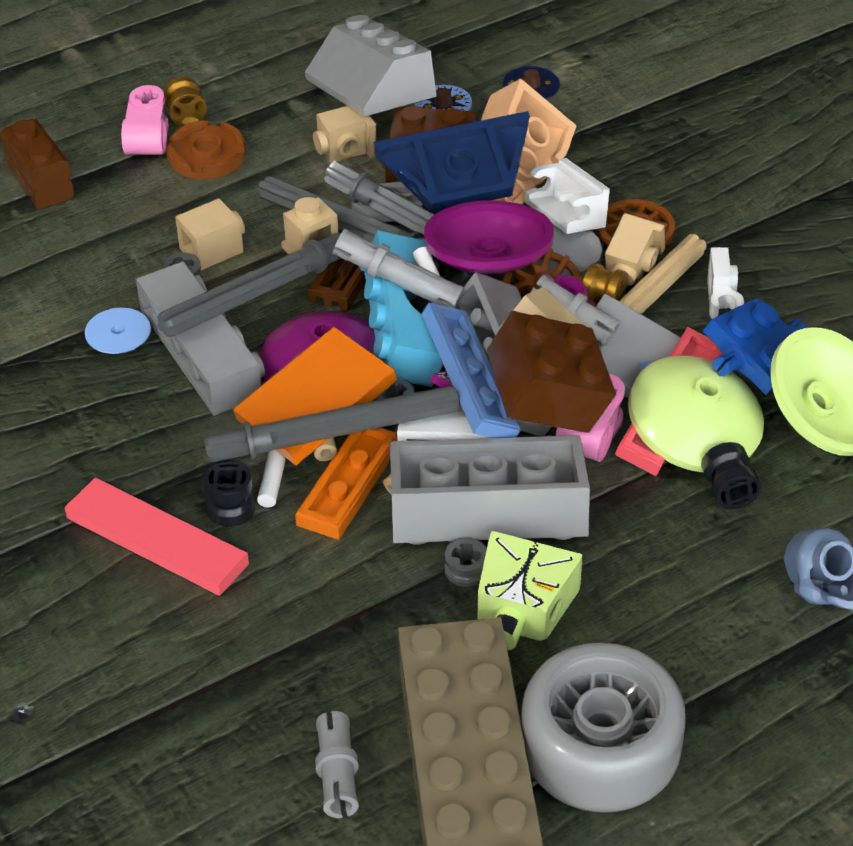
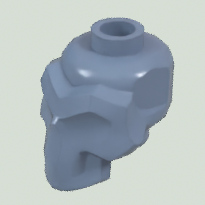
[784,528,853,609]

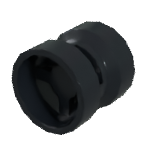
[701,442,762,509]
[203,459,255,527]

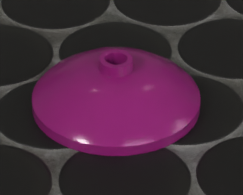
[424,200,554,275]
[259,311,375,383]

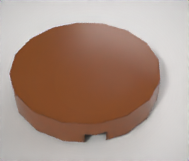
[166,120,246,180]

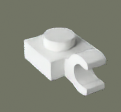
[707,247,744,319]

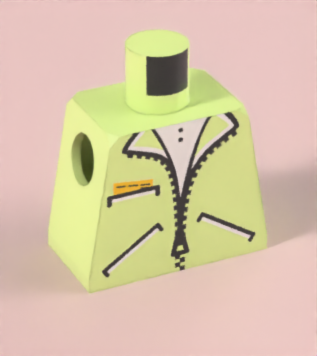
[478,531,582,650]

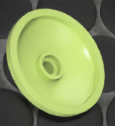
[770,327,853,456]
[628,355,764,473]

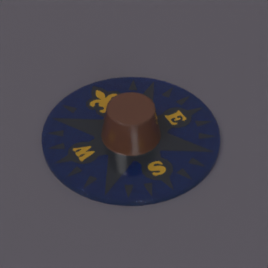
[503,66,560,99]

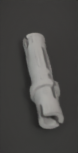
[332,229,464,308]

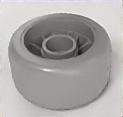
[521,642,686,813]

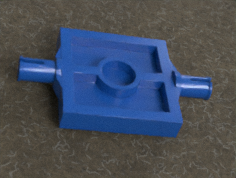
[703,298,807,395]

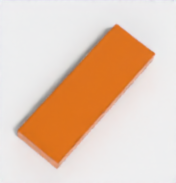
[295,427,398,540]

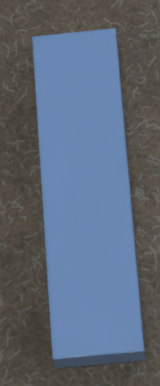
[422,302,521,438]

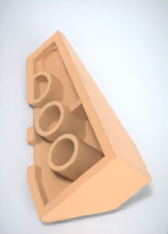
[480,79,577,204]

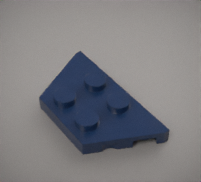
[374,111,530,213]

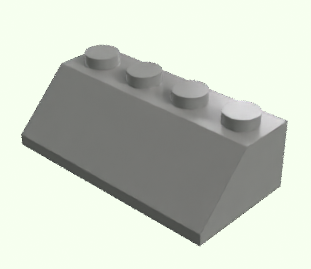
[305,15,437,116]
[390,435,590,545]

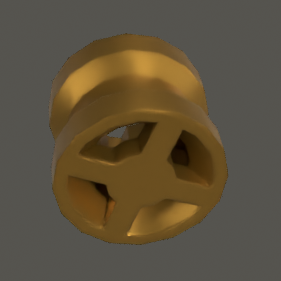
[163,77,207,126]
[583,262,628,303]

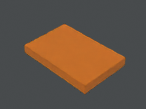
[233,327,397,465]

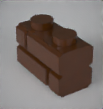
[0,118,74,209]

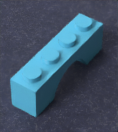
[360,230,443,388]

